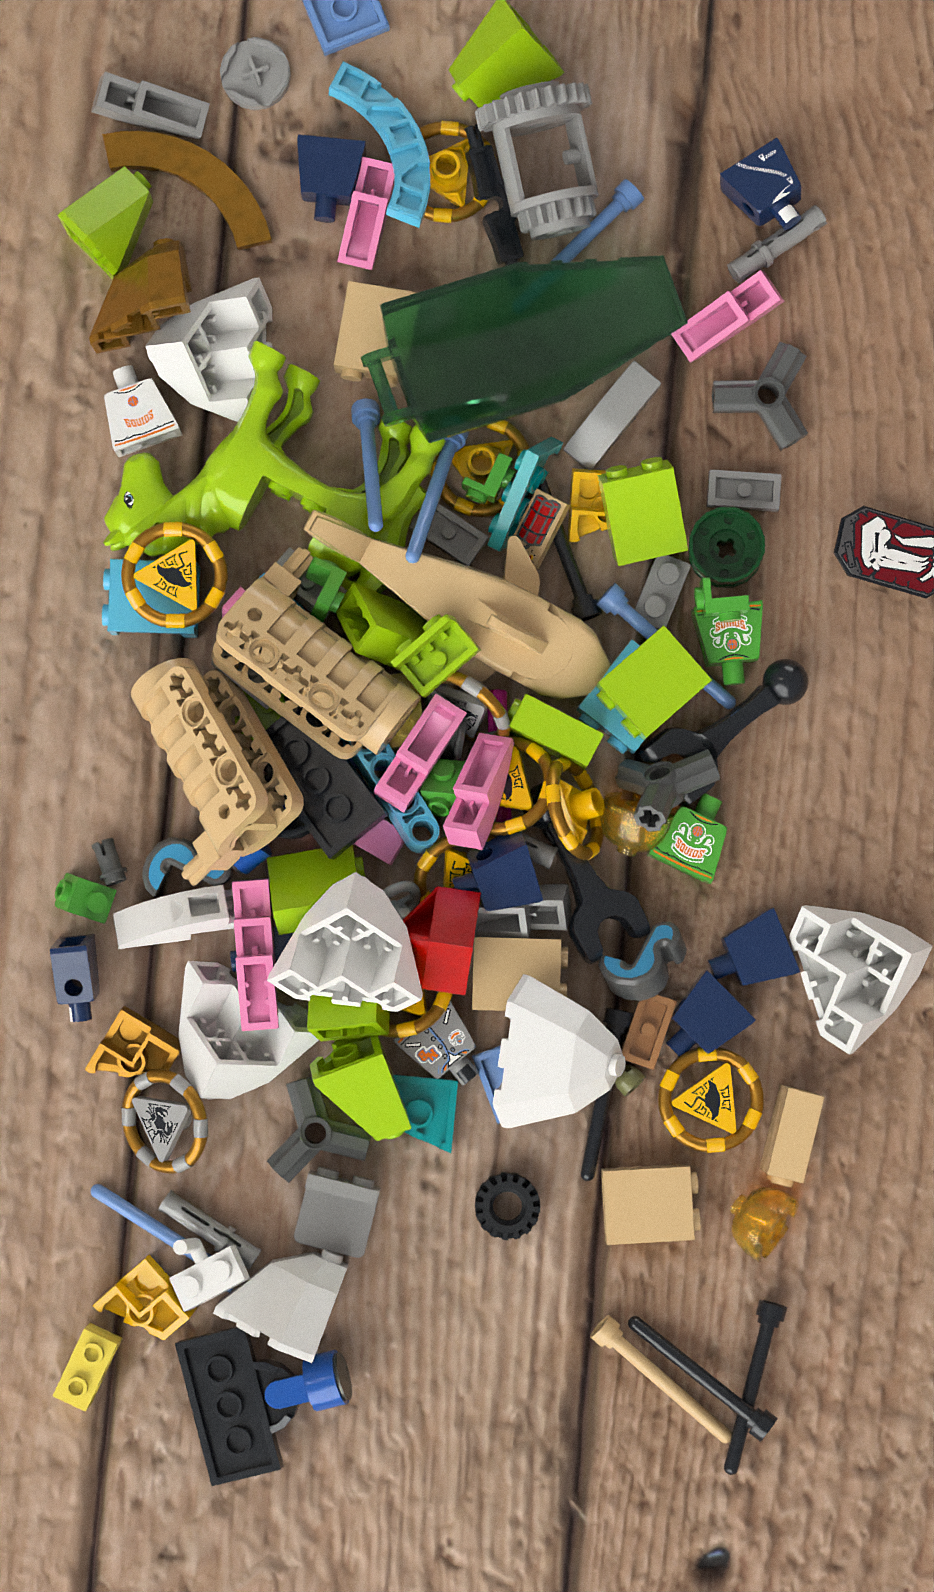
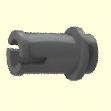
[91,838,128,886]

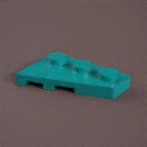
[487,436,563,552]
[393,1074,458,1153]

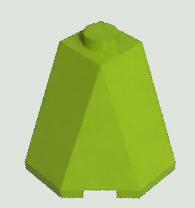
[448,0,565,108]
[57,166,153,280]
[309,1036,412,1141]

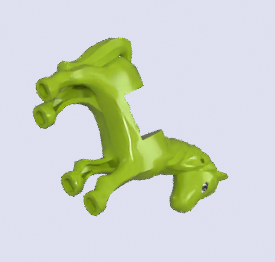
[103,341,446,593]

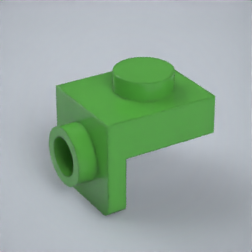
[461,452,516,505]
[305,557,347,622]
[694,577,750,623]
[420,759,466,817]
[55,873,117,924]

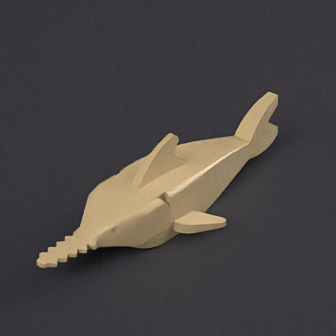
[303,510,611,699]

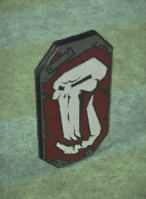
[834,506,934,598]

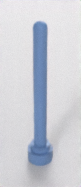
[510,179,644,311]
[351,398,383,532]
[405,419,469,563]
[596,583,736,709]
[90,1184,234,1293]

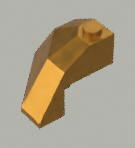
[89,238,192,354]

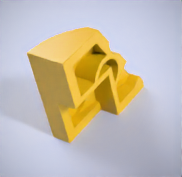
[568,468,608,542]
[92,1254,197,1340]

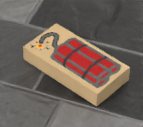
[505,489,571,570]

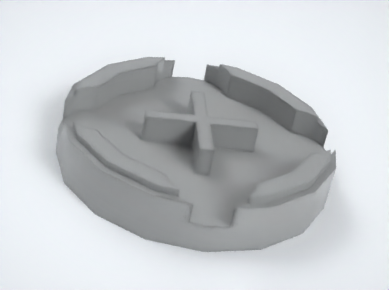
[220,37,291,110]

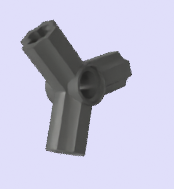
[712,342,808,451]
[615,749,720,832]
[267,1076,371,1183]

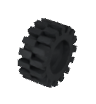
[475,1172,541,1240]

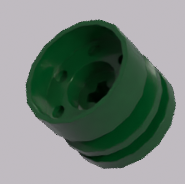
[689,507,765,588]

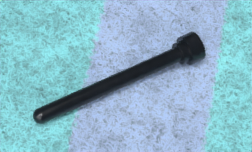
[538,478,603,622]
[580,1007,634,1181]
[724,1299,788,1475]
[628,1316,778,1442]

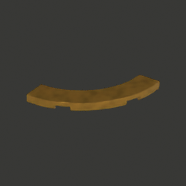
[102,131,272,250]

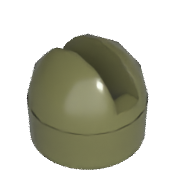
[614,1064,646,1097]

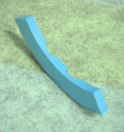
[329,61,430,228]

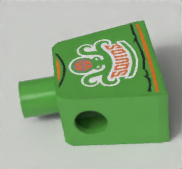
[691,600,763,686]
[647,794,727,884]

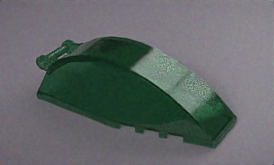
[361,255,688,443]

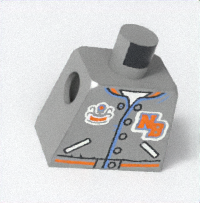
[393,1000,479,1086]

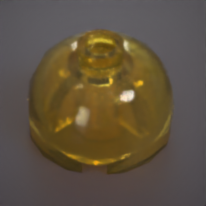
[600,792,675,856]
[730,1187,799,1262]

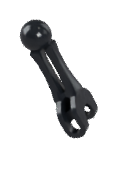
[639,659,809,806]
[523,784,650,964]

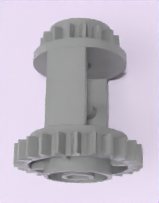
[475,81,599,240]

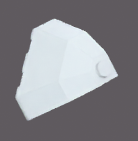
[145,277,272,422]
[267,872,423,1012]
[789,905,932,1055]
[178,961,319,1100]
[493,974,626,1128]
[213,1249,348,1363]

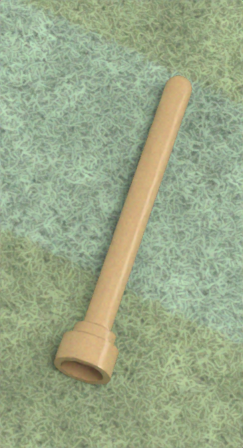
[590,1315,732,1443]

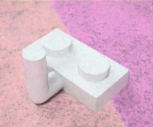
[169,1238,250,1312]

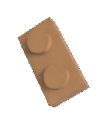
[621,994,677,1070]

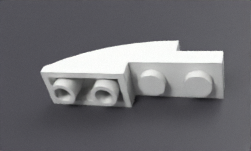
[113,885,235,949]

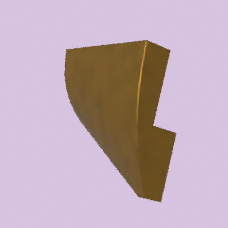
[85,1005,181,1077]

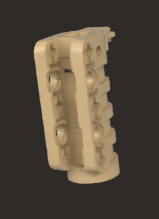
[212,547,421,759]
[131,658,304,885]

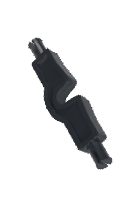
[464,124,525,285]

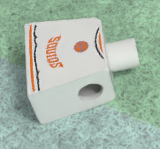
[104,365,182,457]

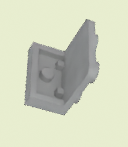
[294,1167,381,1258]

